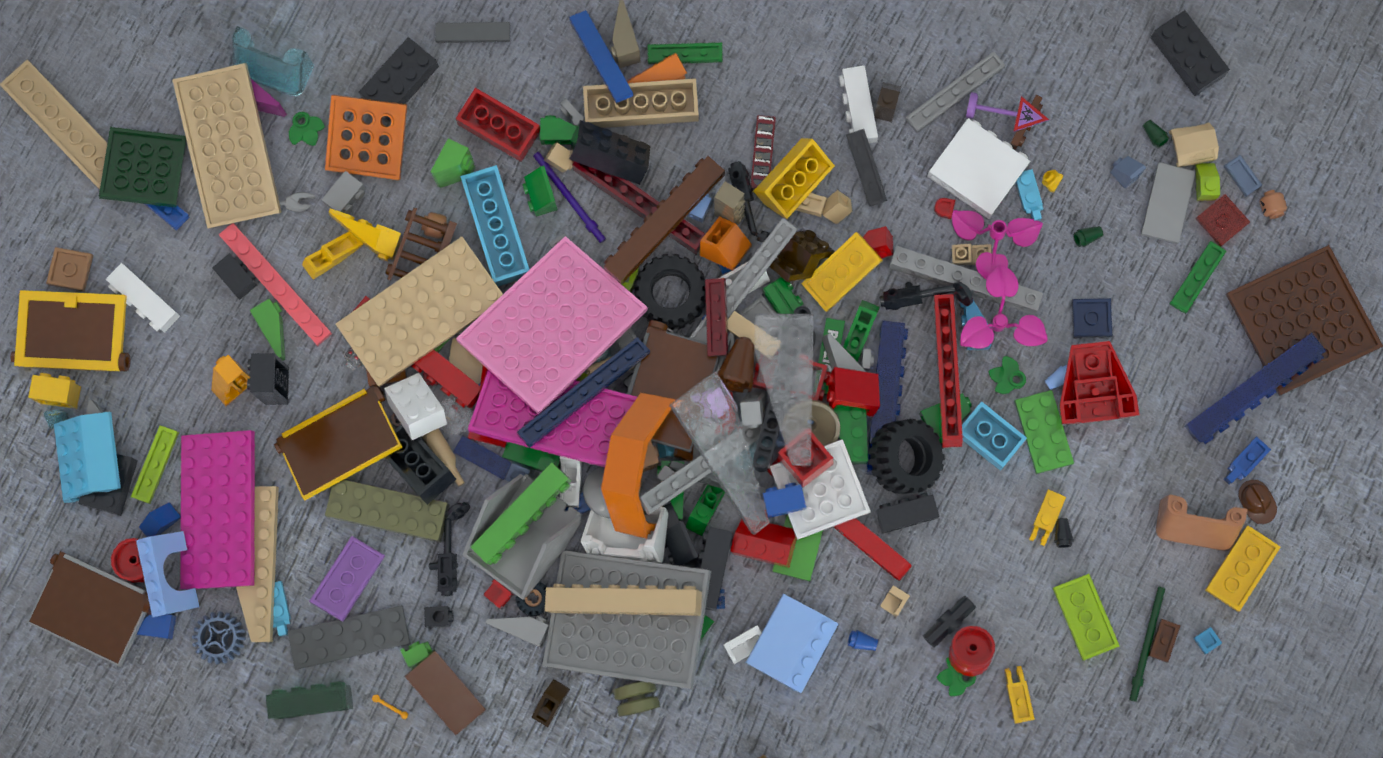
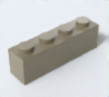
[714,181,745,225]

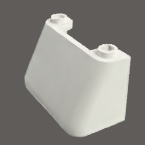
[581,507,668,564]

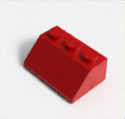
[730,517,797,568]

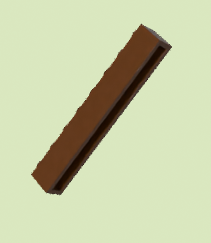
[604,156,725,285]

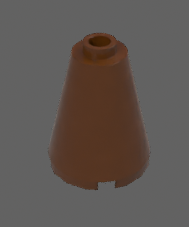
[714,337,755,393]

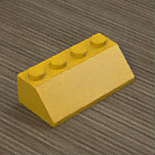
[753,138,835,219]

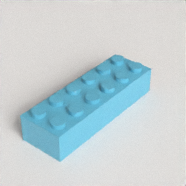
[460,165,530,286]

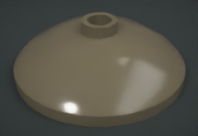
[782,400,840,446]

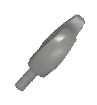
[279,192,315,212]

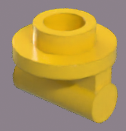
[1042,170,1063,193]

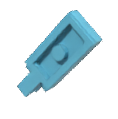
[1015,169,1043,221]
[273,581,291,636]

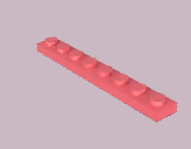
[219,223,332,346]

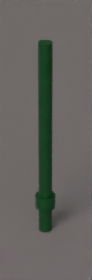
[1129,587,1165,702]

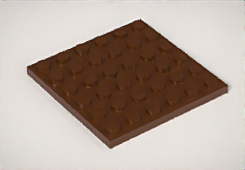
[1226,245,1383,396]

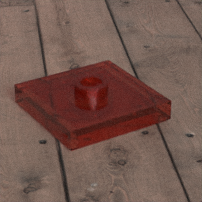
[1196,194,1250,247]

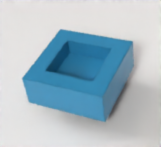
[1194,627,1222,654]

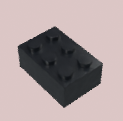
[78,453,138,516]

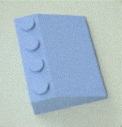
[745,594,838,693]

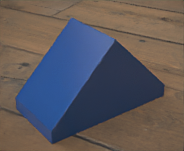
[139,502,181,537]

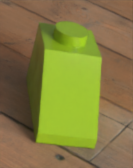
[1195,163,1220,201]

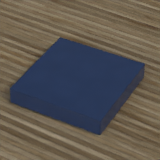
[1072,298,1113,338]

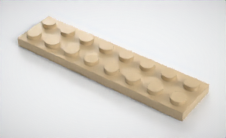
[0,60,107,189]

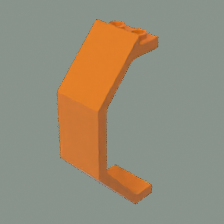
[601,393,683,539]

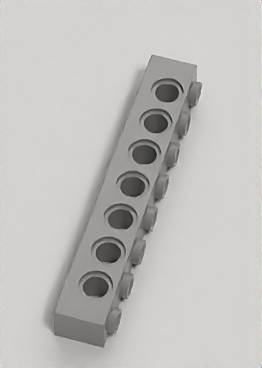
[889,246,1043,315]

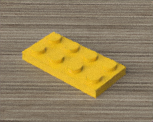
[801,232,883,312]
[1205,525,1281,612]

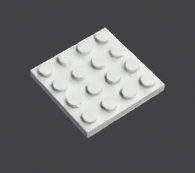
[770,439,871,540]

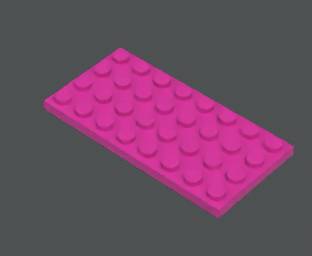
[468,370,637,467]
[180,430,255,590]

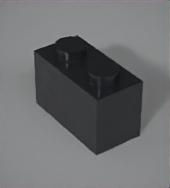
[212,253,257,300]

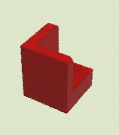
[484,579,513,609]

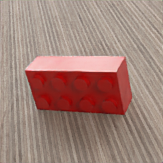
[455,88,540,162]

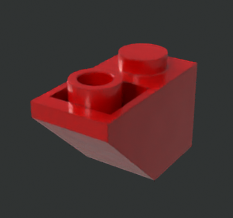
[863,226,893,259]

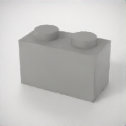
[322,171,366,214]

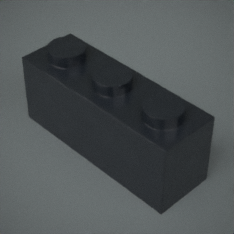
[876,493,940,534]

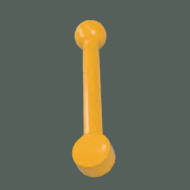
[372,695,408,719]

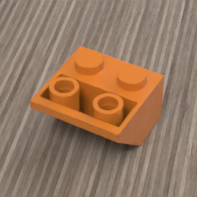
[700,216,752,270]

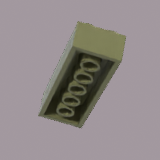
[325,480,450,543]

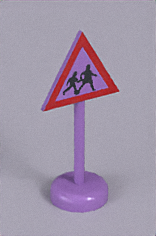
[966,92,1049,132]

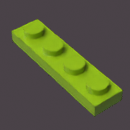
[131,425,179,504]

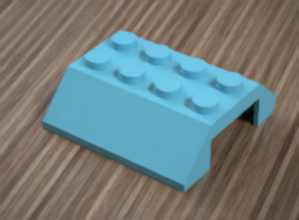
[54,412,121,503]

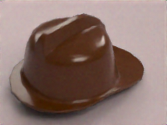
[1238,480,1277,524]

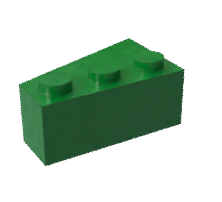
[833,405,868,465]

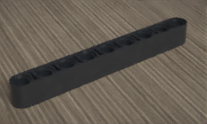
[753,306,811,472]

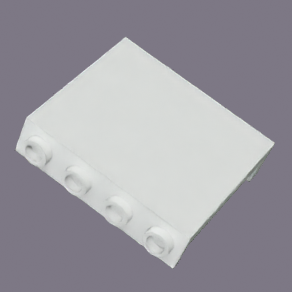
[927,118,1030,219]

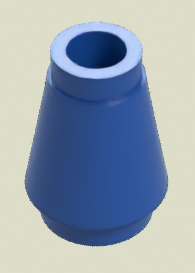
[848,630,878,651]

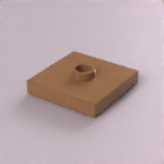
[46,247,93,292]

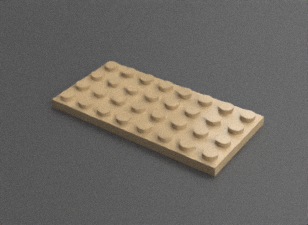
[172,63,282,229]
[336,237,503,387]

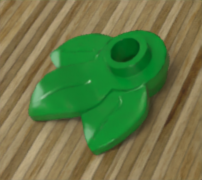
[289,112,325,146]
[988,356,1026,394]
[937,657,976,696]

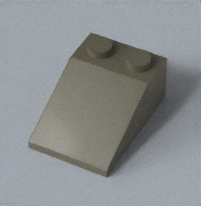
[610,0,641,68]

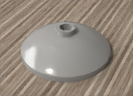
[583,467,641,519]

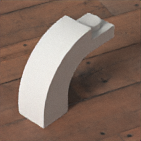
[560,456,582,508]

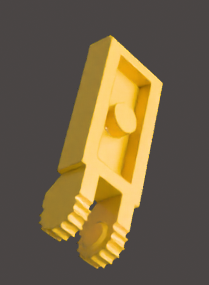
[1029,489,1066,546]
[1004,666,1035,724]

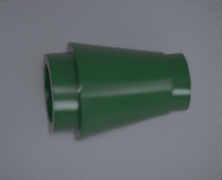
[1142,120,1169,148]
[1073,226,1103,247]

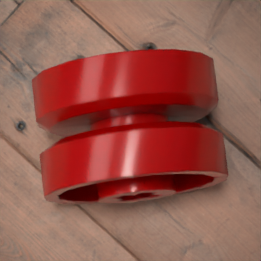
[111,538,145,583]
[949,626,995,676]

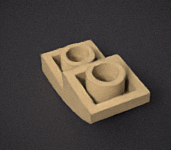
[952,244,992,265]

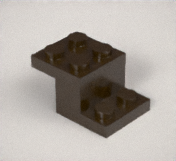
[769,230,835,282]

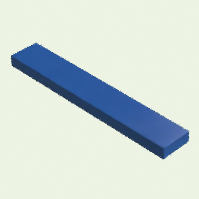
[569,10,633,103]

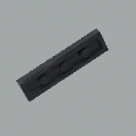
[846,129,887,207]

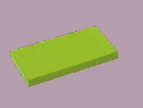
[1052,574,1119,661]

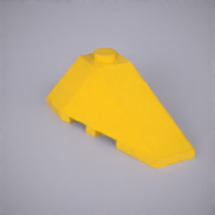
[329,208,401,261]

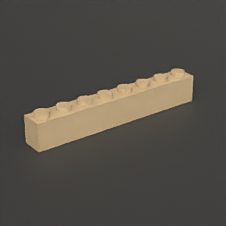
[545,584,702,616]

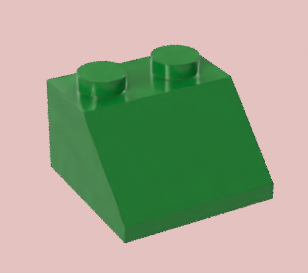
[522,166,558,217]

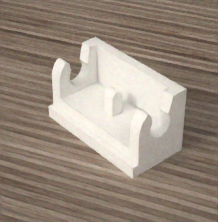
[723,625,762,664]

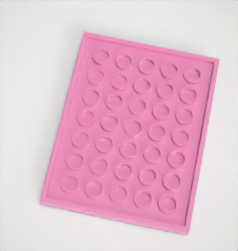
[456,236,648,415]

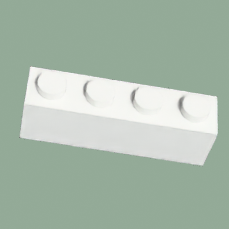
[839,65,878,143]
[106,263,180,333]

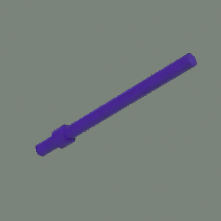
[533,152,606,243]

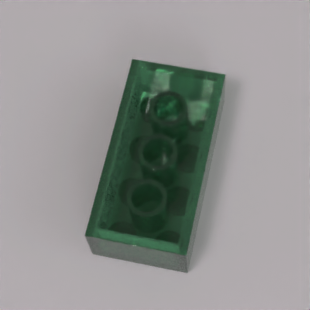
[266,681,353,720]

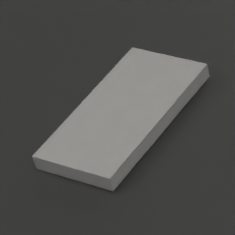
[1141,162,1196,244]

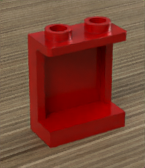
[826,367,880,416]

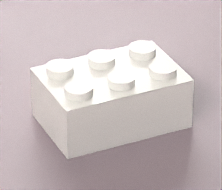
[384,373,447,440]

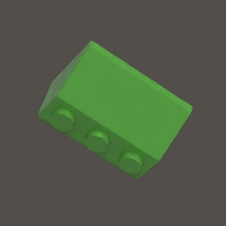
[430,138,475,188]

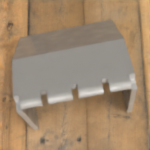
[463,474,582,600]

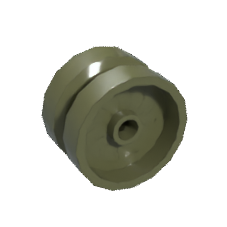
[613,681,660,717]

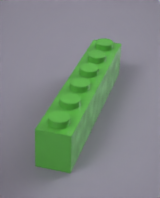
[471,463,572,565]

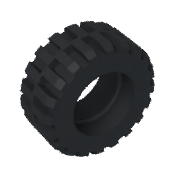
[634,254,706,330]
[868,419,945,494]

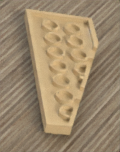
[236,486,279,642]

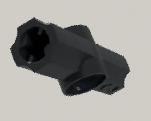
[923,596,976,648]

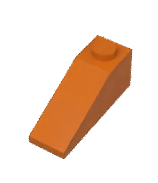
[627,53,687,83]

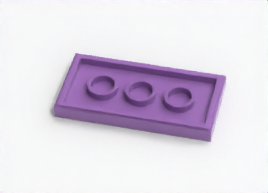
[309,536,385,622]

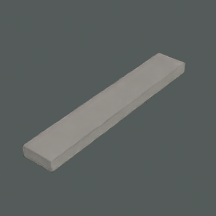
[905,52,1006,133]

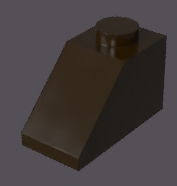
[531,679,570,727]

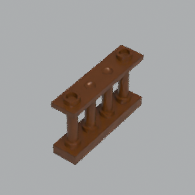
[385,207,457,280]

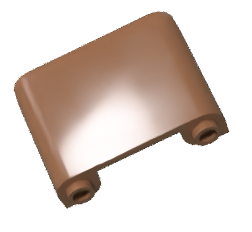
[1156,495,1248,551]

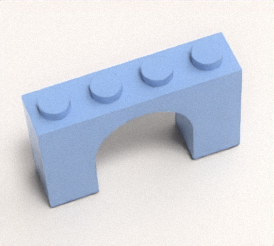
[136,531,199,617]

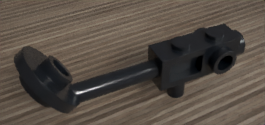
[728,161,770,243]
[880,281,973,310]
[429,502,470,596]

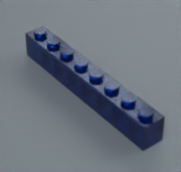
[866,320,908,475]
[1184,333,1326,445]

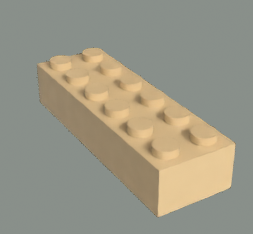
[583,79,699,128]

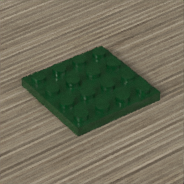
[99,127,187,207]

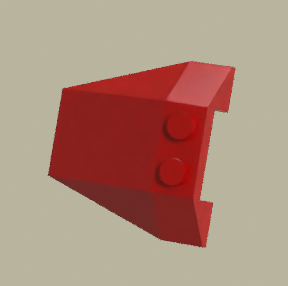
[1059,341,1139,424]

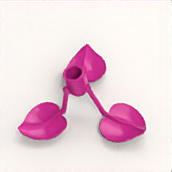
[952,210,1043,280]
[960,265,1048,349]

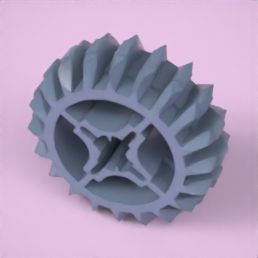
[192,611,246,665]

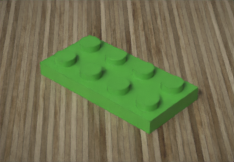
[1014,390,1074,474]

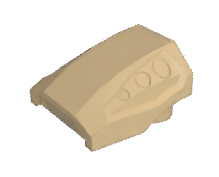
[1169,122,1219,167]

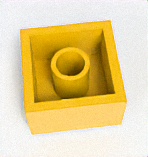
[28,373,81,409]

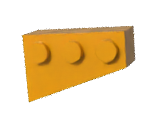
[211,355,250,406]

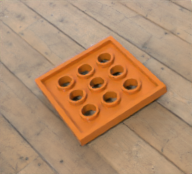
[325,95,408,180]

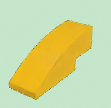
[302,232,363,279]

